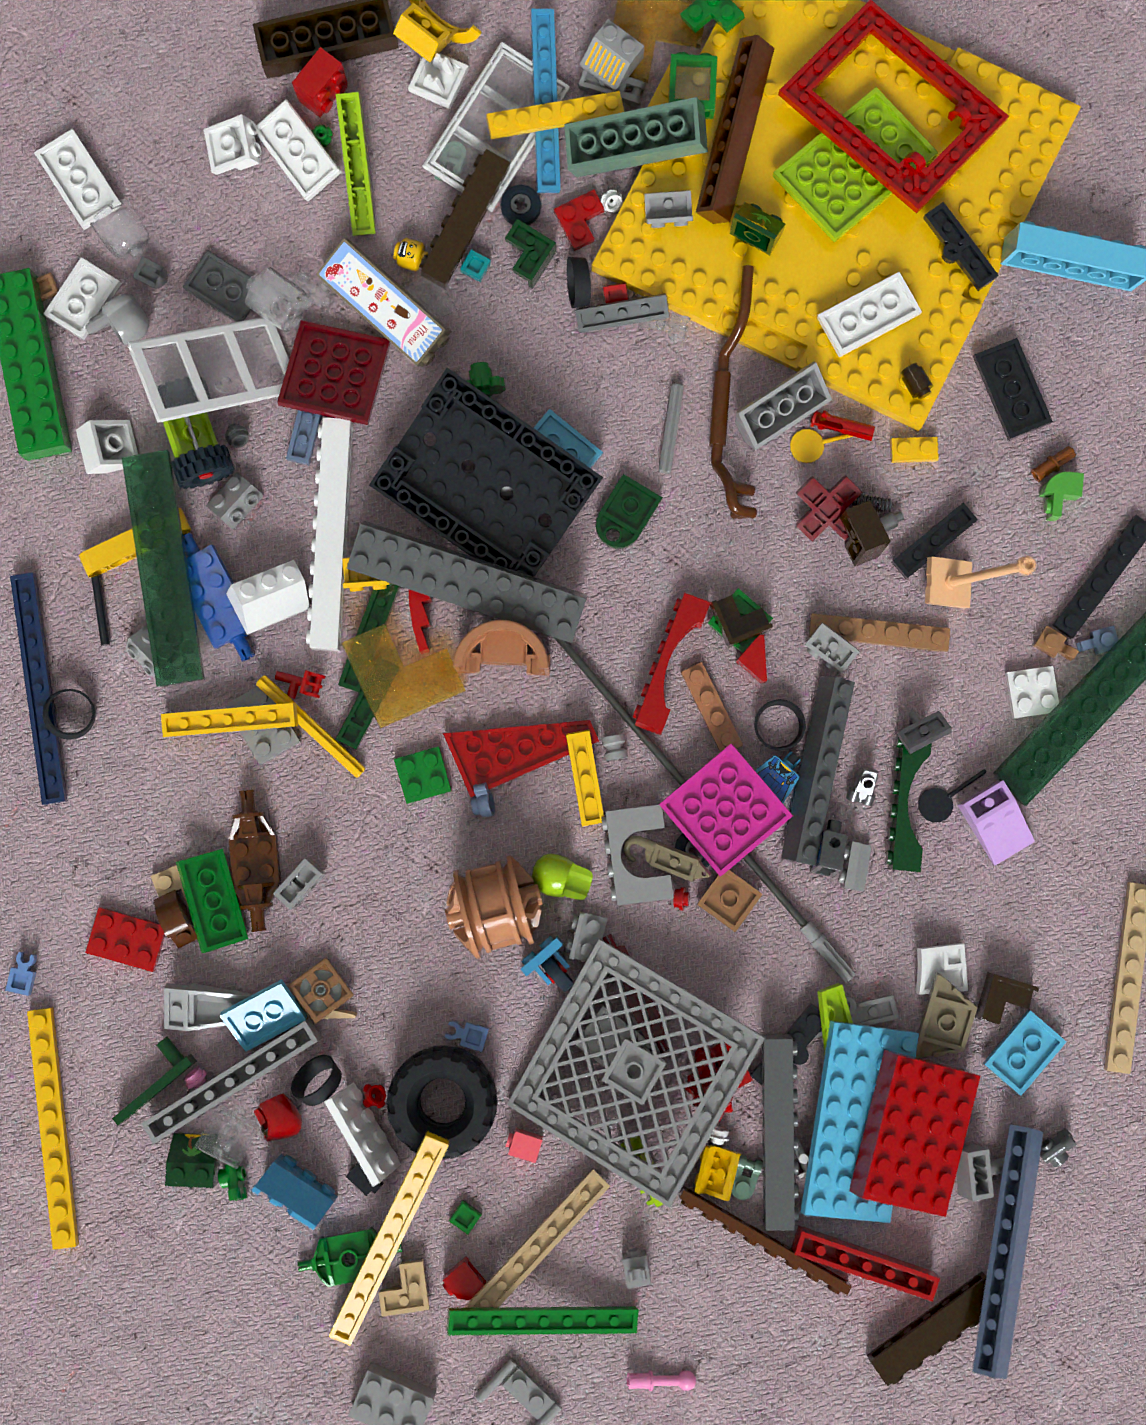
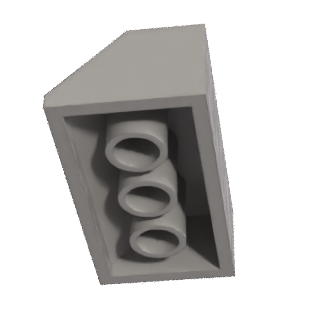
[735,361,832,450]

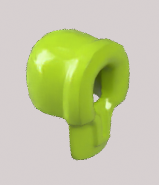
[532,853,593,900]

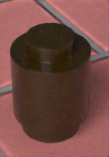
[901,363,933,399]

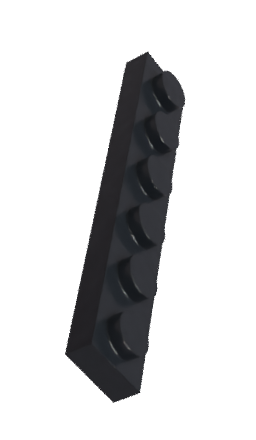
[1052,515,1146,639]

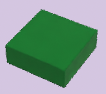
[449,1200,482,1235]

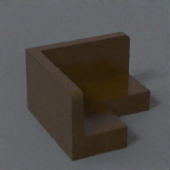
[840,501,891,567]
[710,595,773,648]
[975,972,1039,1025]

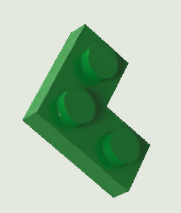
[680,0,745,33]

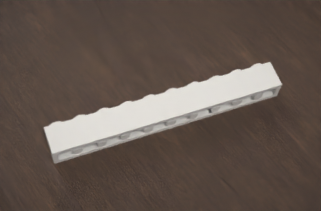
[306,417,353,651]

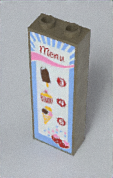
[316,238,452,367]

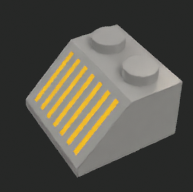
[580,19,644,92]

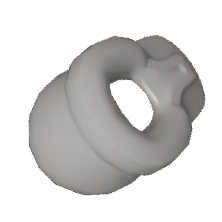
[85,294,149,346]

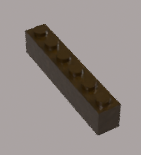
[419,149,511,289]
[867,1271,987,1386]

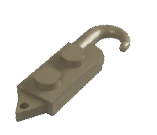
[623,836,712,882]

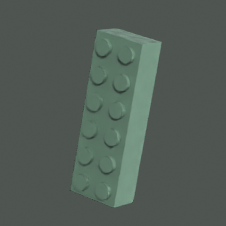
[564,97,708,178]

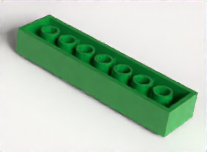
[0,268,72,461]

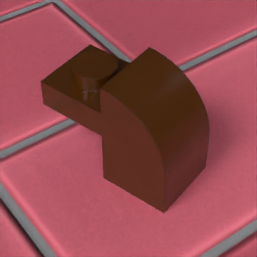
[154,890,197,949]

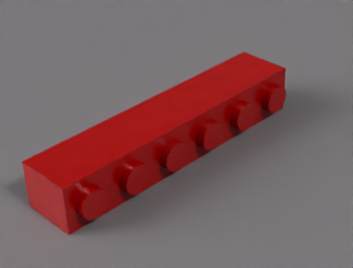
[791,1225,940,1302]

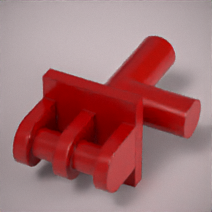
[275,670,326,699]

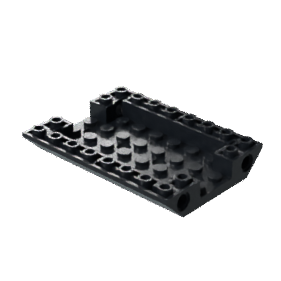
[369,367,603,577]

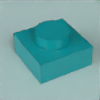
[460,250,491,283]

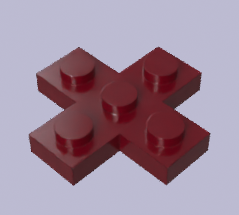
[795,475,863,542]

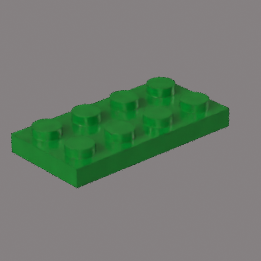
[176,849,248,953]

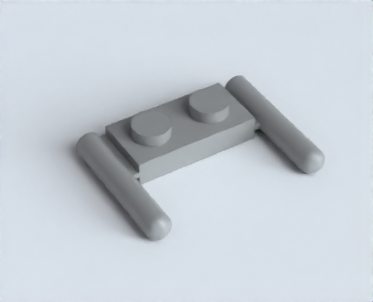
[476,1358,562,1425]

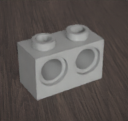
[273,858,326,910]

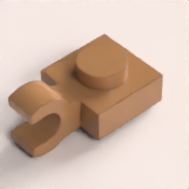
[1033,625,1079,661]

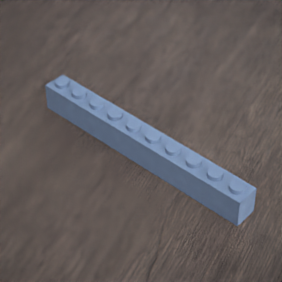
[972,1124,1043,1379]

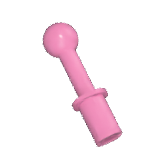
[627,1370,696,1391]

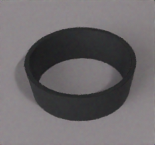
[567,257,591,309]
[43,689,96,740]
[754,699,806,751]
[291,1055,342,1106]

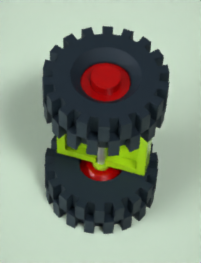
[155,377,235,489]

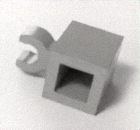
[622,1248,651,1289]

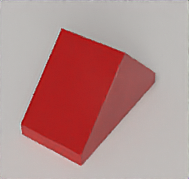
[736,635,767,683]

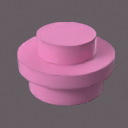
[184,1067,207,1089]

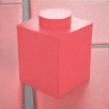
[505,1128,543,1163]

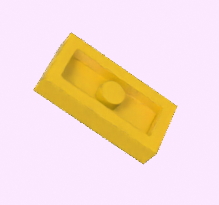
[890,437,939,463]

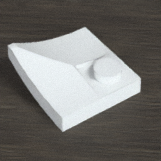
[915,943,968,994]

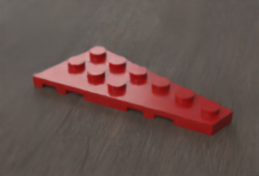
[443,720,599,798]

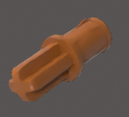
[1031,446,1076,482]

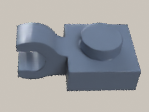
[1076,626,1121,655]

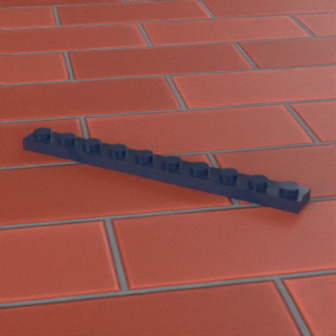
[10,572,68,805]

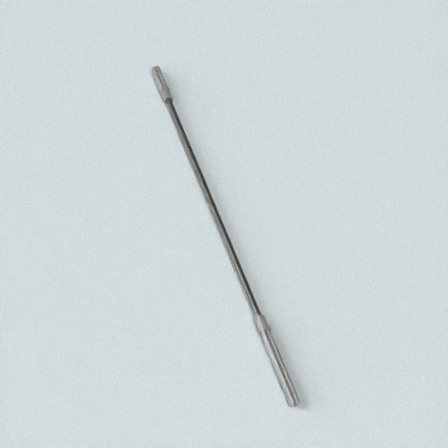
[553,637,855,982]

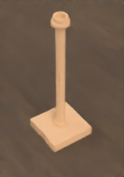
[925,556,1036,609]

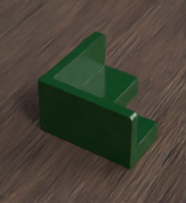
[505,219,556,289]

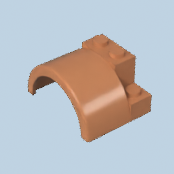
[453,620,551,676]

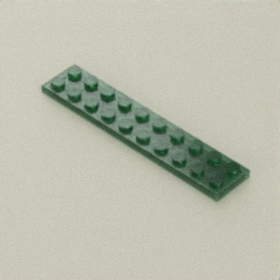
[122,450,205,687]
[993,612,1146,806]

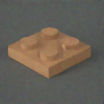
[697,870,763,932]

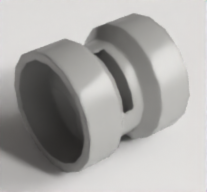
[601,734,628,761]

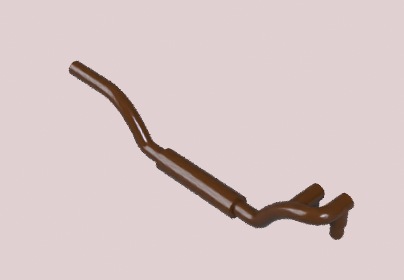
[709,265,757,519]

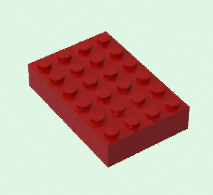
[849,1050,981,1217]

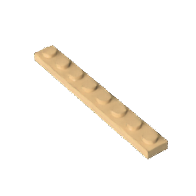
[1104,882,1146,1074]
[464,1169,610,1307]

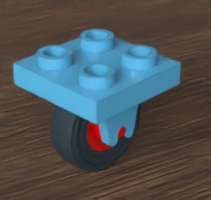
[520,935,574,992]

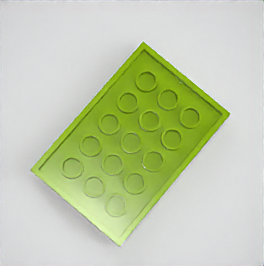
[773,87,938,243]

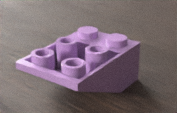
[957,780,1035,866]

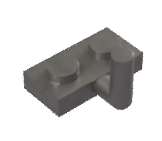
[898,711,952,754]

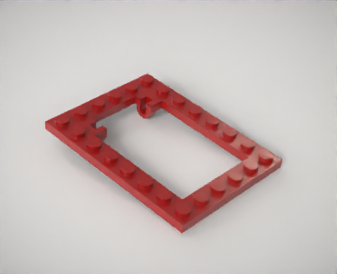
[778,0,1009,214]

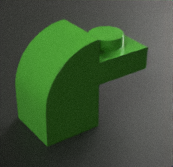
[1039,472,1084,521]

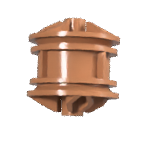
[445,855,543,959]

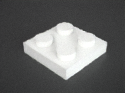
[1005,666,1061,719]

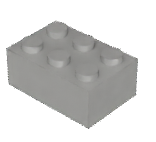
[348,1362,436,1425]

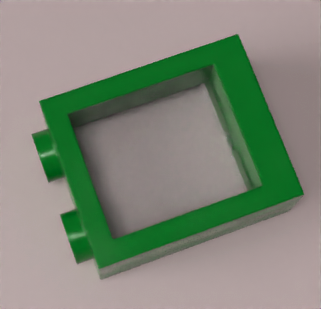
[668,52,717,119]

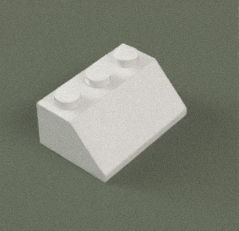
[226,560,310,635]

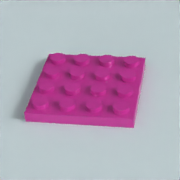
[659,743,793,877]

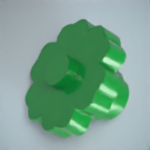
[466,362,506,397]

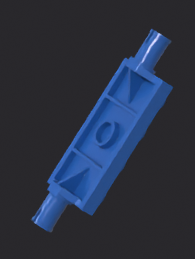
[172,533,255,662]

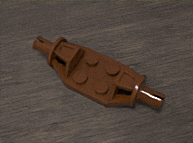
[229,790,281,932]

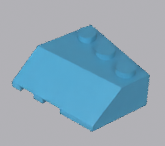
[251,1154,338,1230]

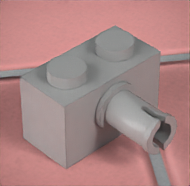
[956,1143,1004,1201]

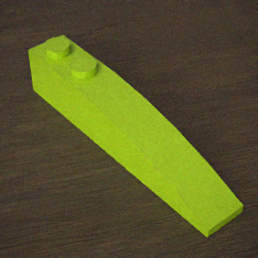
[336,92,376,236]

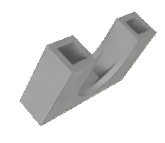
[601,805,674,906]

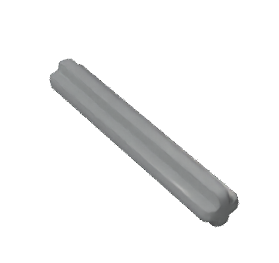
[659,384,684,474]

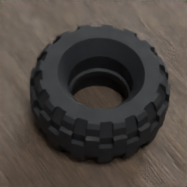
[386,1045,498,1159]

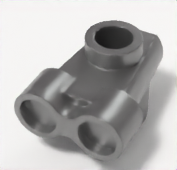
[846,766,879,806]

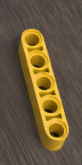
[78,508,191,578]

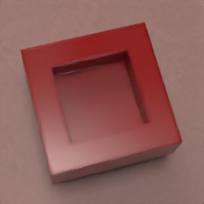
[603,283,629,303]

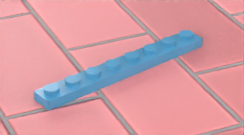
[530,8,561,193]

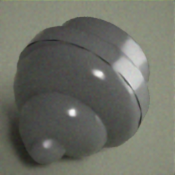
[225,424,249,448]

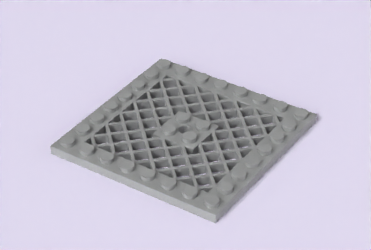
[507,939,766,1208]

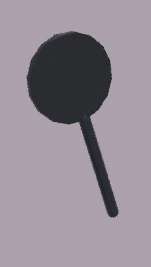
[918,769,987,823]

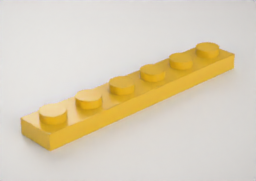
[486,91,624,139]
[161,703,298,737]

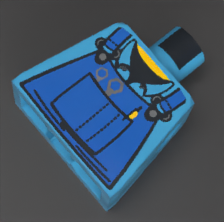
[755,751,801,804]

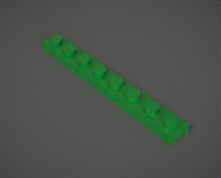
[446,1306,639,1336]

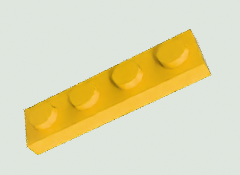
[566,730,604,826]

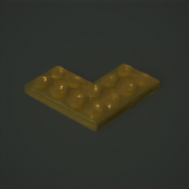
[613,0,704,83]
[341,624,466,729]

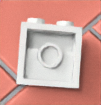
[204,114,262,175]

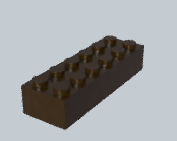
[252,0,399,79]

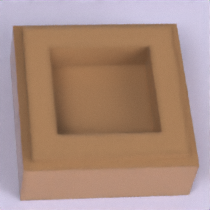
[37,272,59,301]

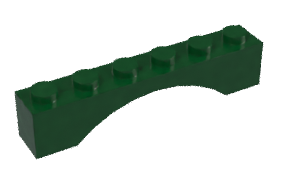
[885,734,932,872]

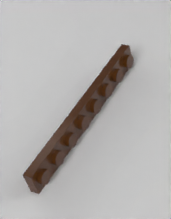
[678,1186,852,1295]

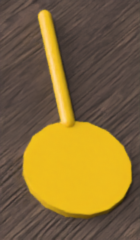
[790,429,854,463]

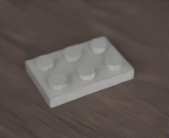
[225,687,301,766]

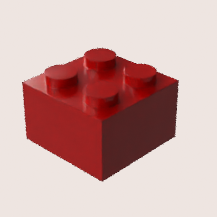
[292,47,348,118]

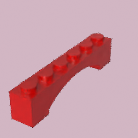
[633,593,711,735]

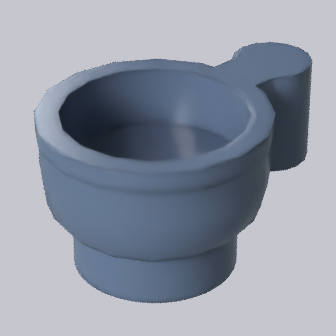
[471,783,495,817]

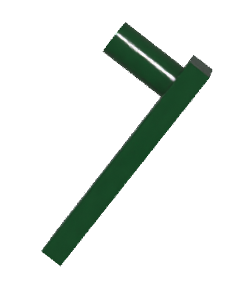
[112,1036,197,1126]

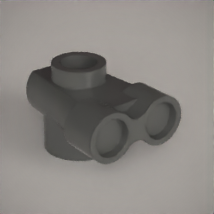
[1040,1128,1077,1167]

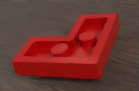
[554,189,604,252]

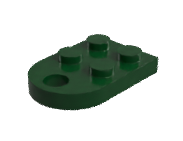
[596,474,663,549]

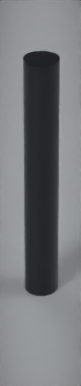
[91,576,110,646]

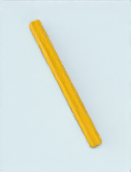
[256,675,365,778]

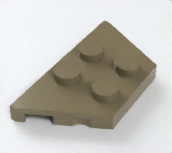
[916,972,978,1058]

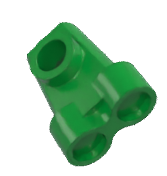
[218,1162,248,1201]

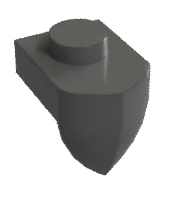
[133,256,168,289]

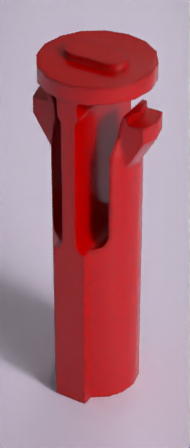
[810,410,875,441]

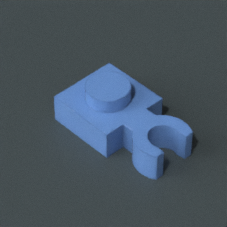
[5,952,37,996]
[445,1021,489,1052]

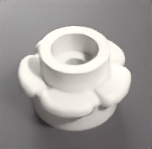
[601,189,622,212]
[710,1126,730,1145]

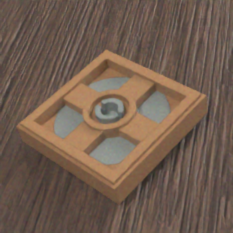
[287,957,354,1024]

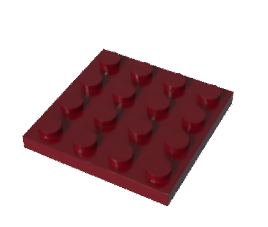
[277,320,391,425]

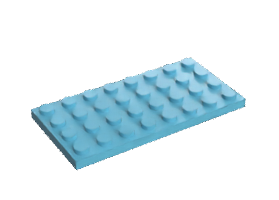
[801,1021,919,1223]

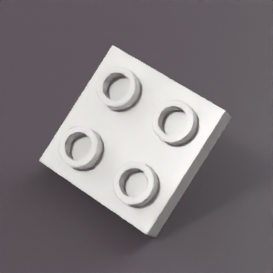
[408,53,469,109]

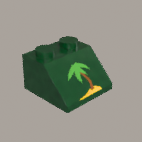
[730,202,786,255]
[165,1133,221,1188]

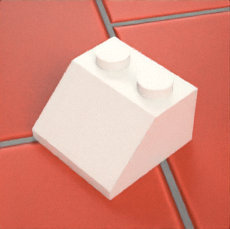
[76,420,141,474]

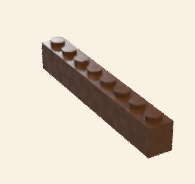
[696,35,775,224]

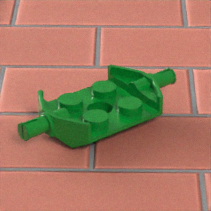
[298,1227,403,1287]

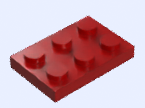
[85,907,165,972]

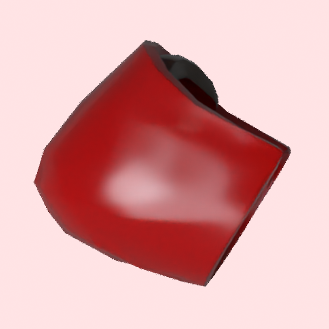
[254,1093,302,1141]

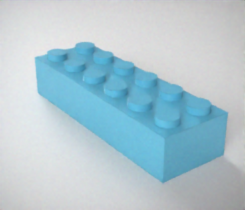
[1000,221,1146,291]

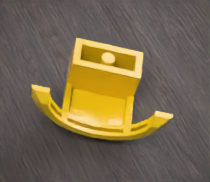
[393,0,481,62]

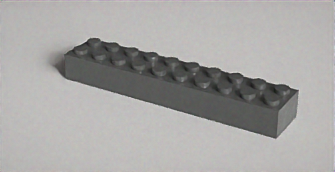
[347,521,587,643]

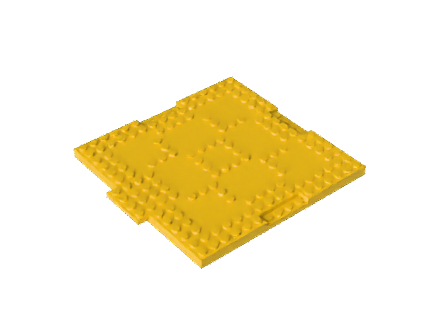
[591,0,1081,432]

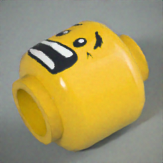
[393,238,429,271]

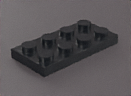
[973,338,1053,440]

